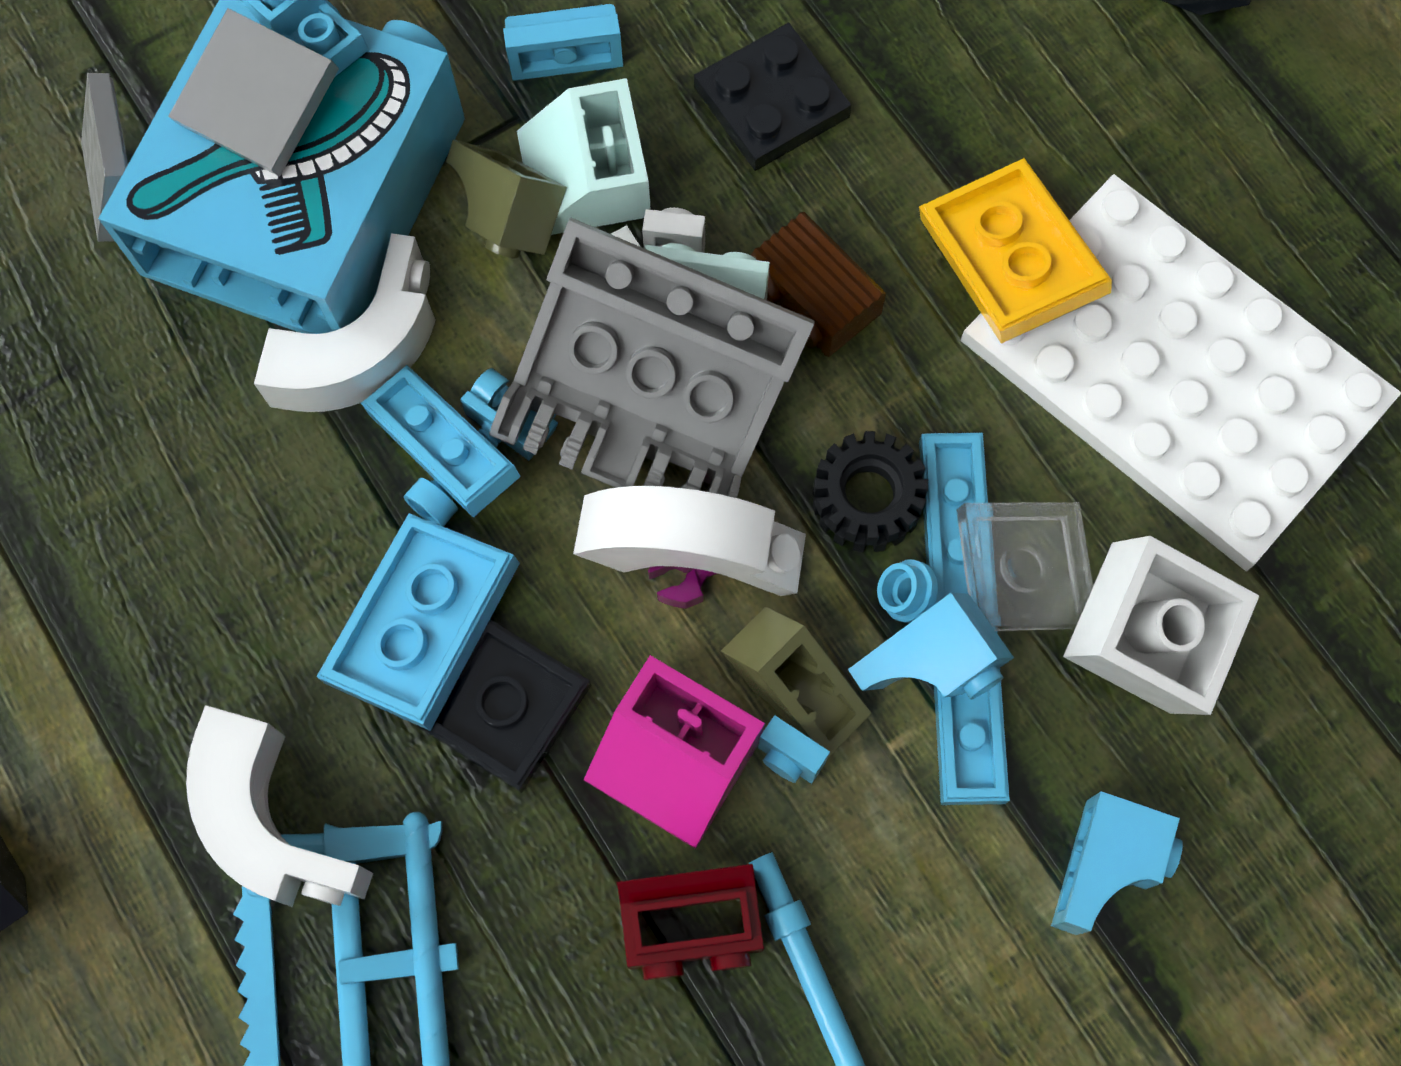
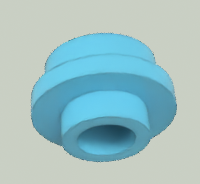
[877,559,938,623]

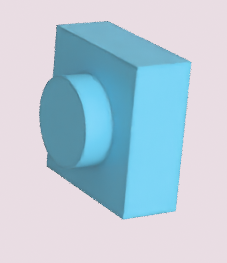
[758,715,830,784]

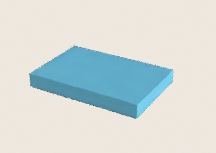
[317,513,520,731]

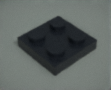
[694,22,852,171]

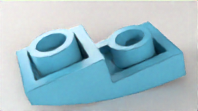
[240,0,369,76]

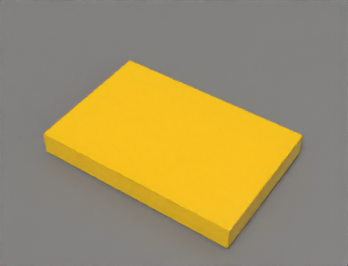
[919,158,1112,344]

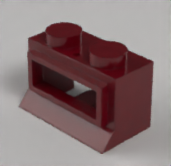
[617,864,764,981]

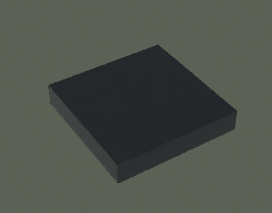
[414,620,592,793]

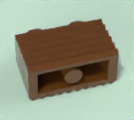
[751,212,886,357]

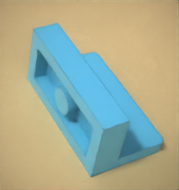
[503,4,623,81]

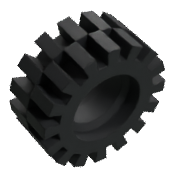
[812,431,928,552]

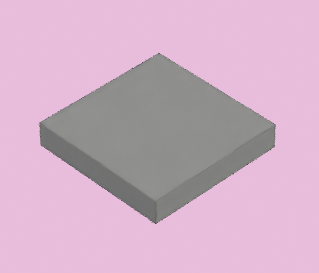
[168,8,339,177]
[81,73,128,242]

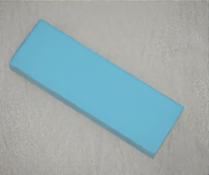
[361,365,521,517]

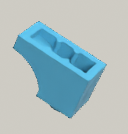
[848,593,1014,700]
[1051,791,1183,935]

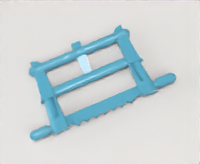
[233,812,459,1066]

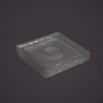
[956,502,1093,631]

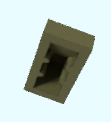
[446,140,567,258]
[721,606,871,758]

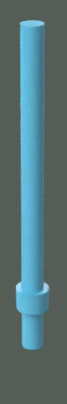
[749,852,866,1066]

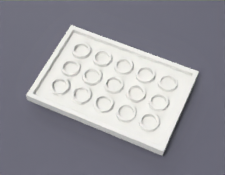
[960,174,1401,572]

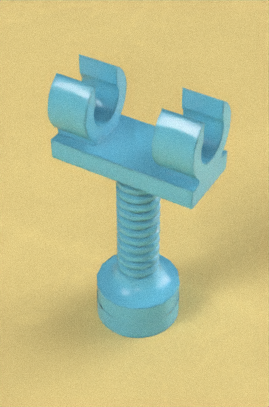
[403,368,558,527]

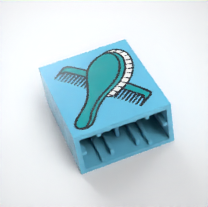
[98,0,465,334]

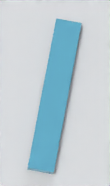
[919,433,1010,805]

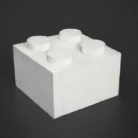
[1063,536,1259,715]

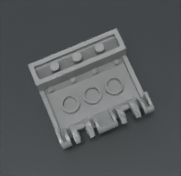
[489,217,815,498]

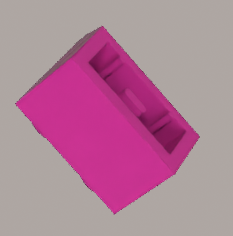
[584,655,765,849]

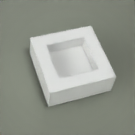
[642,208,705,253]

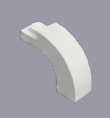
[254,233,435,412]
[573,486,806,596]
[186,705,373,907]

